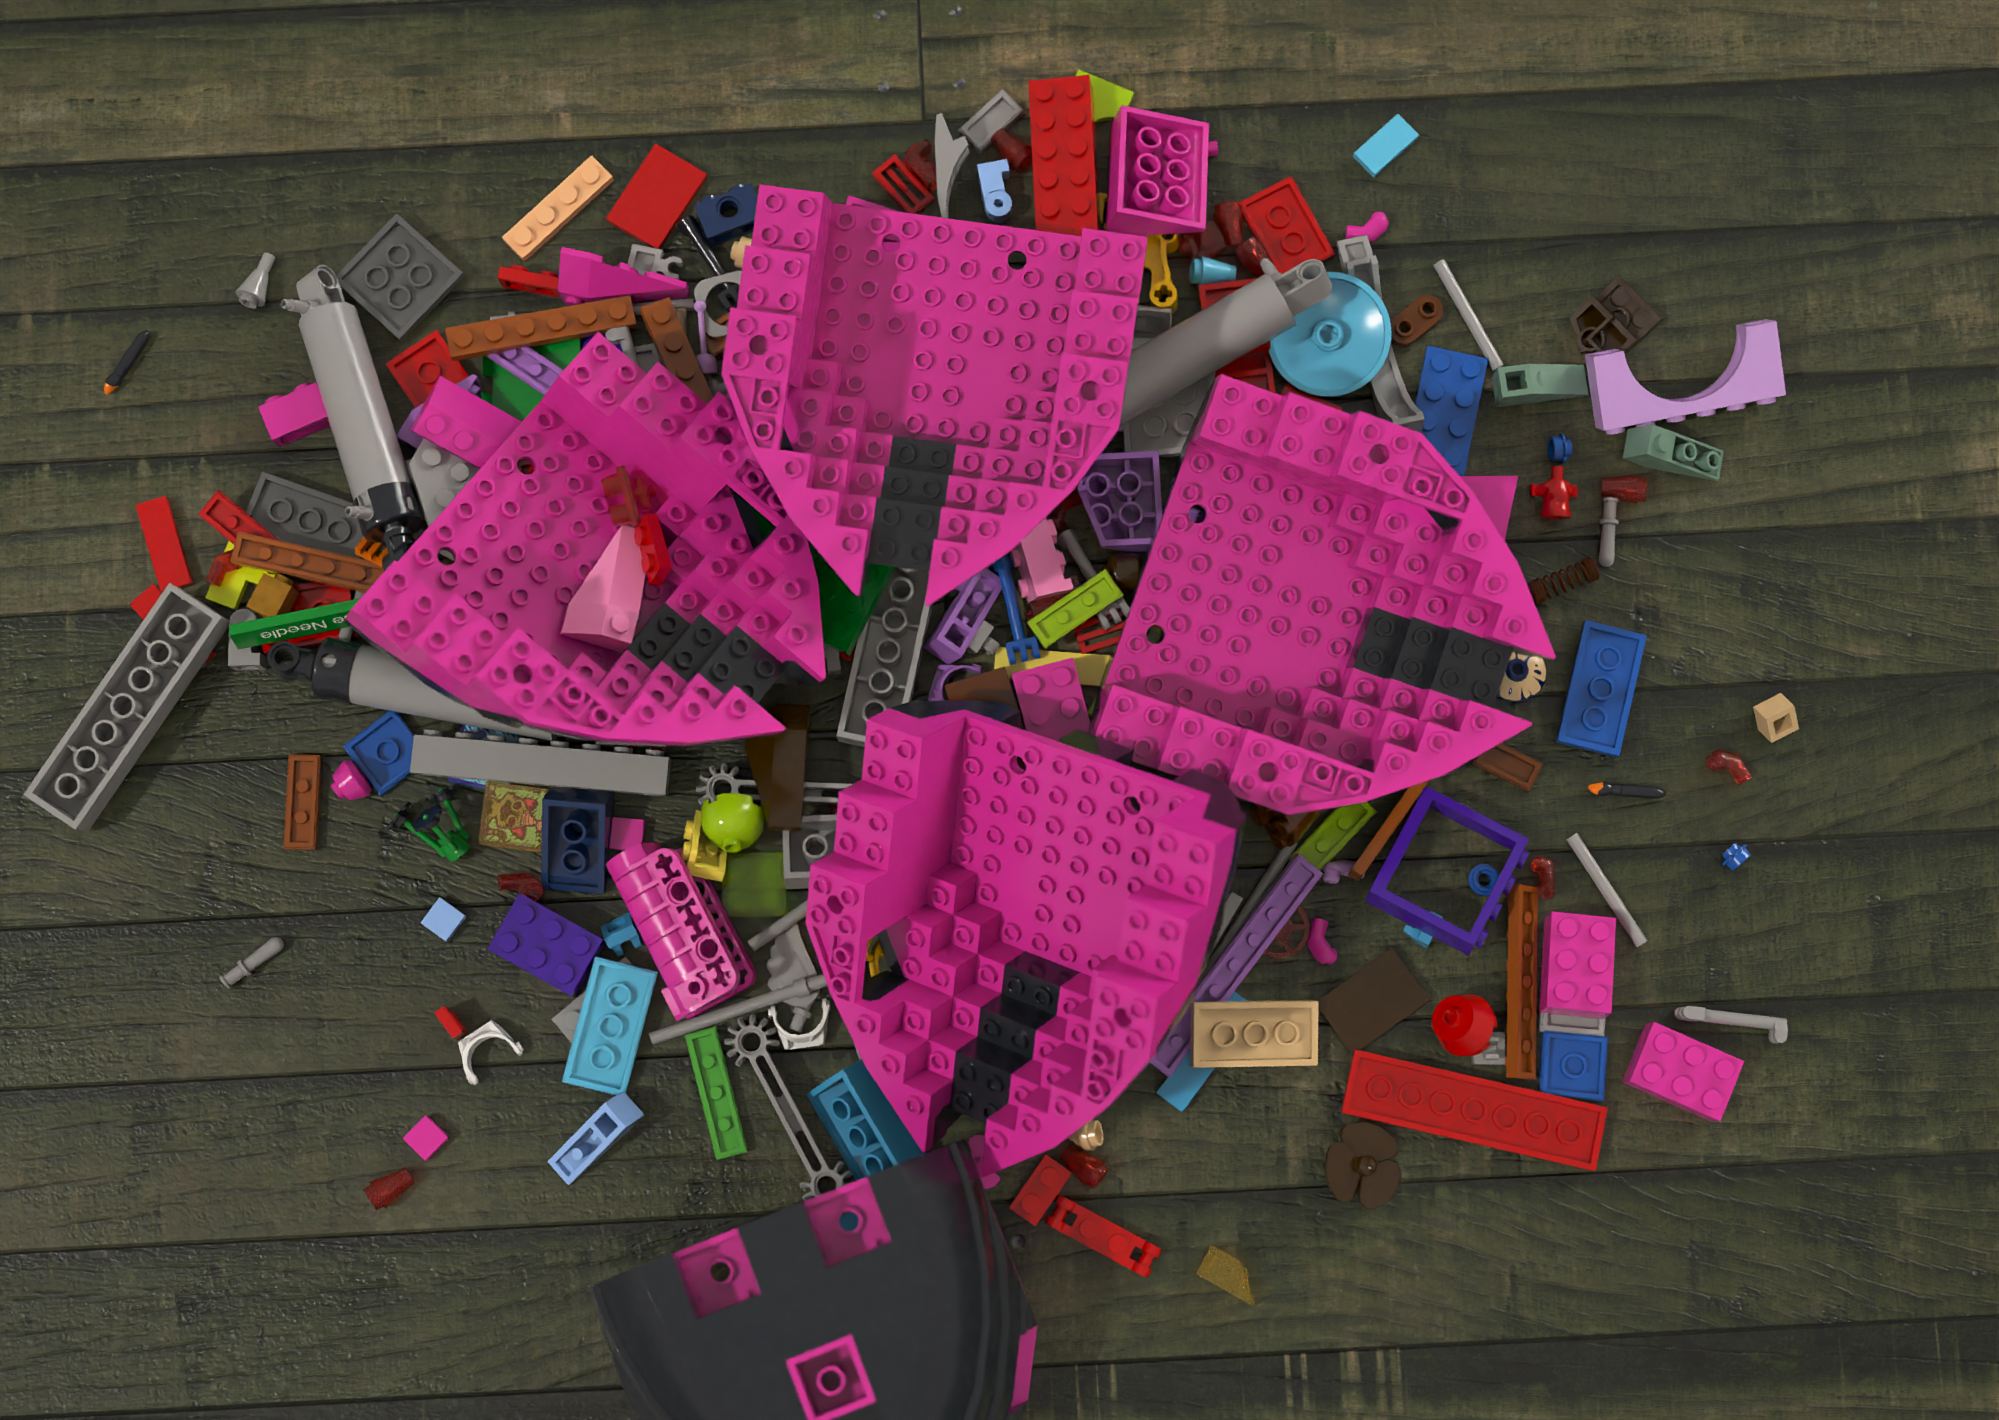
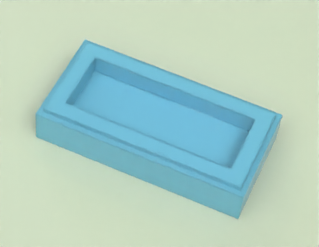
[1353,114,1419,178]

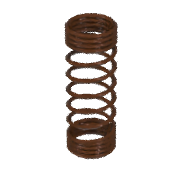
[1527,557,1600,605]

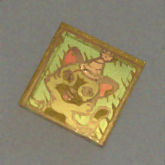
[478,781,549,853]

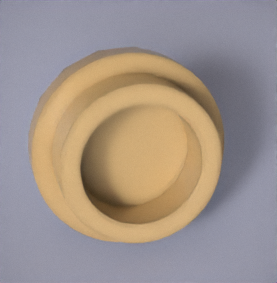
[1069,1119,1103,1151]

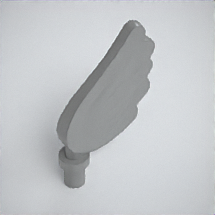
[766,923,820,1033]

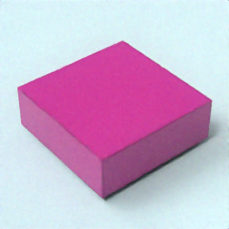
[609,817,645,851]
[402,1115,450,1161]

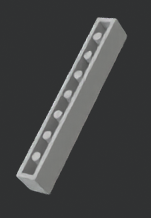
[410,730,672,797]

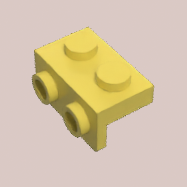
[681,810,727,882]

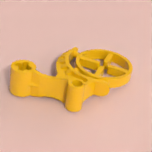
[1099,193,1179,314]

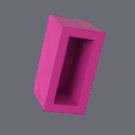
[258,382,330,448]

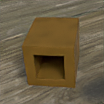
[246,573,299,618]

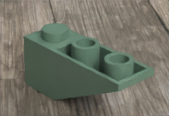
[1492,364,1589,407]
[1623,424,1724,481]

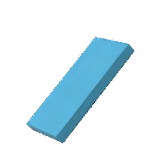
[562,956,658,1095]

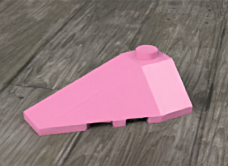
[561,524,646,653]

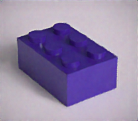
[487,893,607,998]

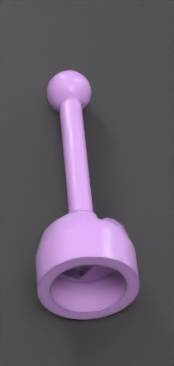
[694,300,718,375]

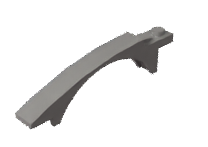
[935,113,970,218]
[1337,235,1425,433]

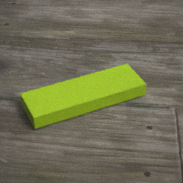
[1027,569,1123,649]
[1289,801,1377,871]

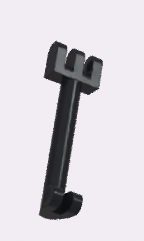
[677,215,740,313]

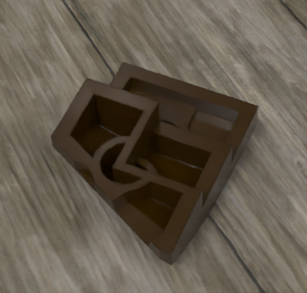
[1569,276,1663,377]

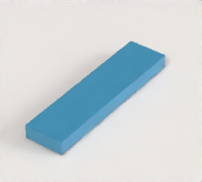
[1156,991,1247,1113]

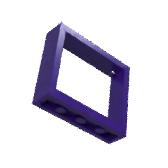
[1365,786,1530,956]

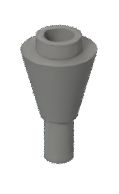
[235,253,275,309]

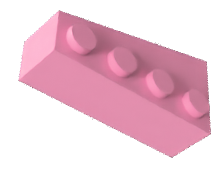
[1010,518,1073,605]

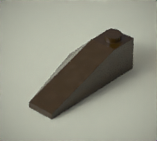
[745,704,810,831]

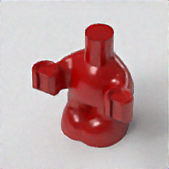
[1530,466,1578,520]

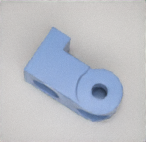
[977,159,1012,223]

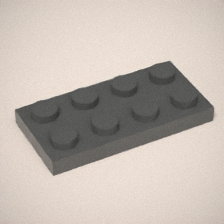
[246,472,367,559]

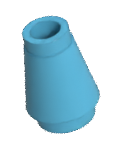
[1189,256,1236,287]

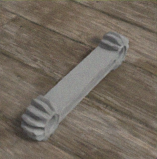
[696,763,853,806]
[724,1015,853,1201]

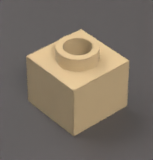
[1753,693,1799,743]

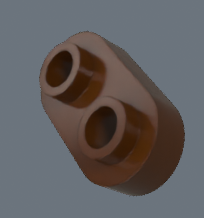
[1390,295,1443,347]

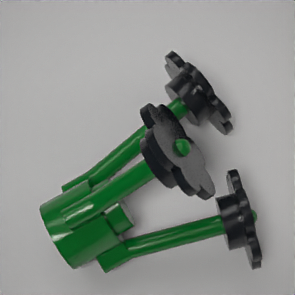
[386,783,471,862]

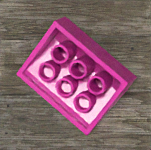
[1106,105,1209,236]

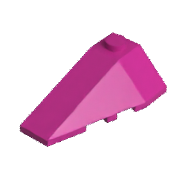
[558,247,690,306]

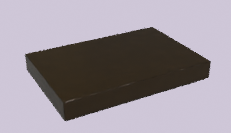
[1318,948,1430,1056]

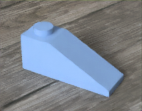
[547,1091,644,1186]

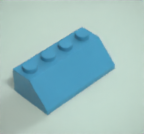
[806,1059,925,1181]

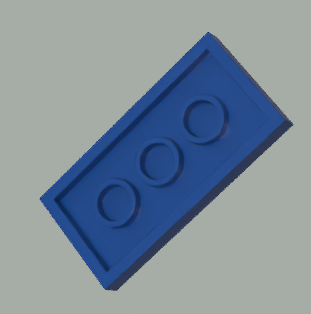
[1414,346,1488,476]
[1555,620,1647,758]

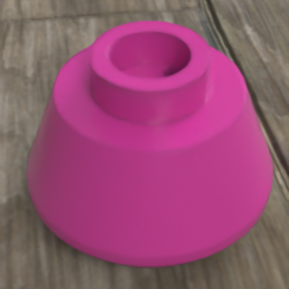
[330,760,372,801]

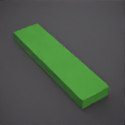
[685,1027,749,1160]

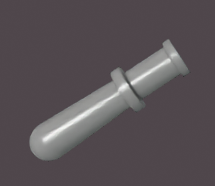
[1599,497,1619,567]
[219,937,284,989]

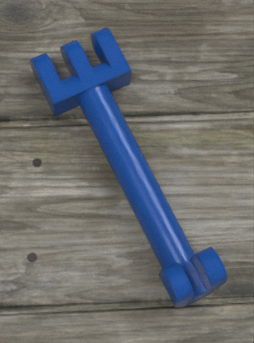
[992,556,1041,665]

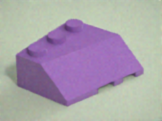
[1076,451,1163,552]

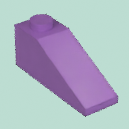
[923,568,1002,665]

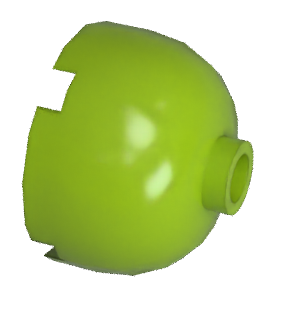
[701,793,765,853]

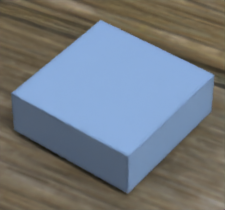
[421,897,467,942]

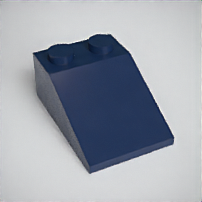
[541,787,614,894]

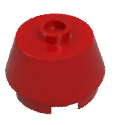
[1432,994,1497,1056]

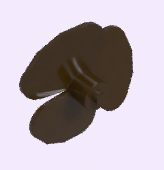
[1324,1122,1400,1210]

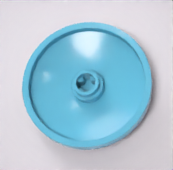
[1269,272,1391,397]

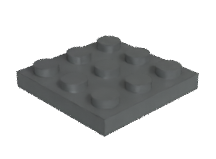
[336,213,465,342]

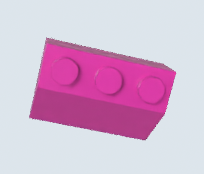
[409,376,521,469]

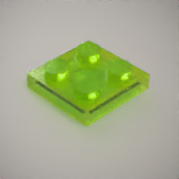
[722,852,787,918]

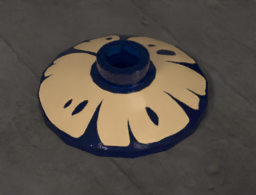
[1497,652,1547,703]

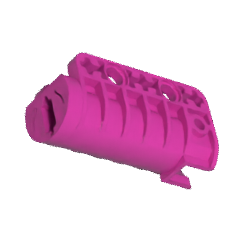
[606,843,757,1022]

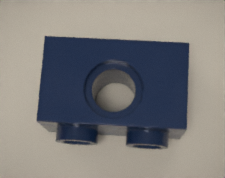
[694,183,758,248]

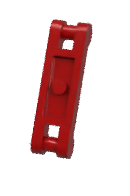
[1044,1194,1162,1279]

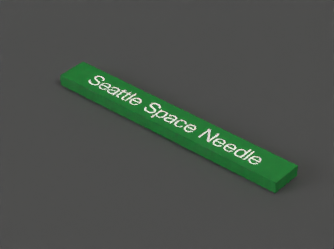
[229,598,361,649]

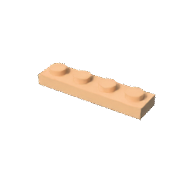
[502,155,614,262]

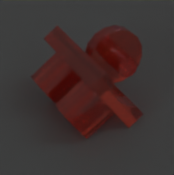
[601,465,657,528]

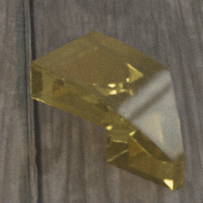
[1196,1245,1255,1306]

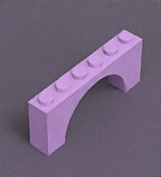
[1585,319,1786,434]

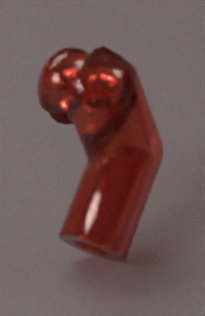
[1046,490,1082,533]
[206,549,243,587]
[1706,749,1753,785]
[1531,855,1555,900]
[497,873,544,901]

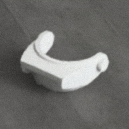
[768,998,831,1050]
[458,1020,524,1085]

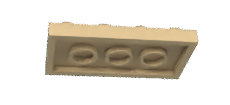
[1190,1000,1318,1068]

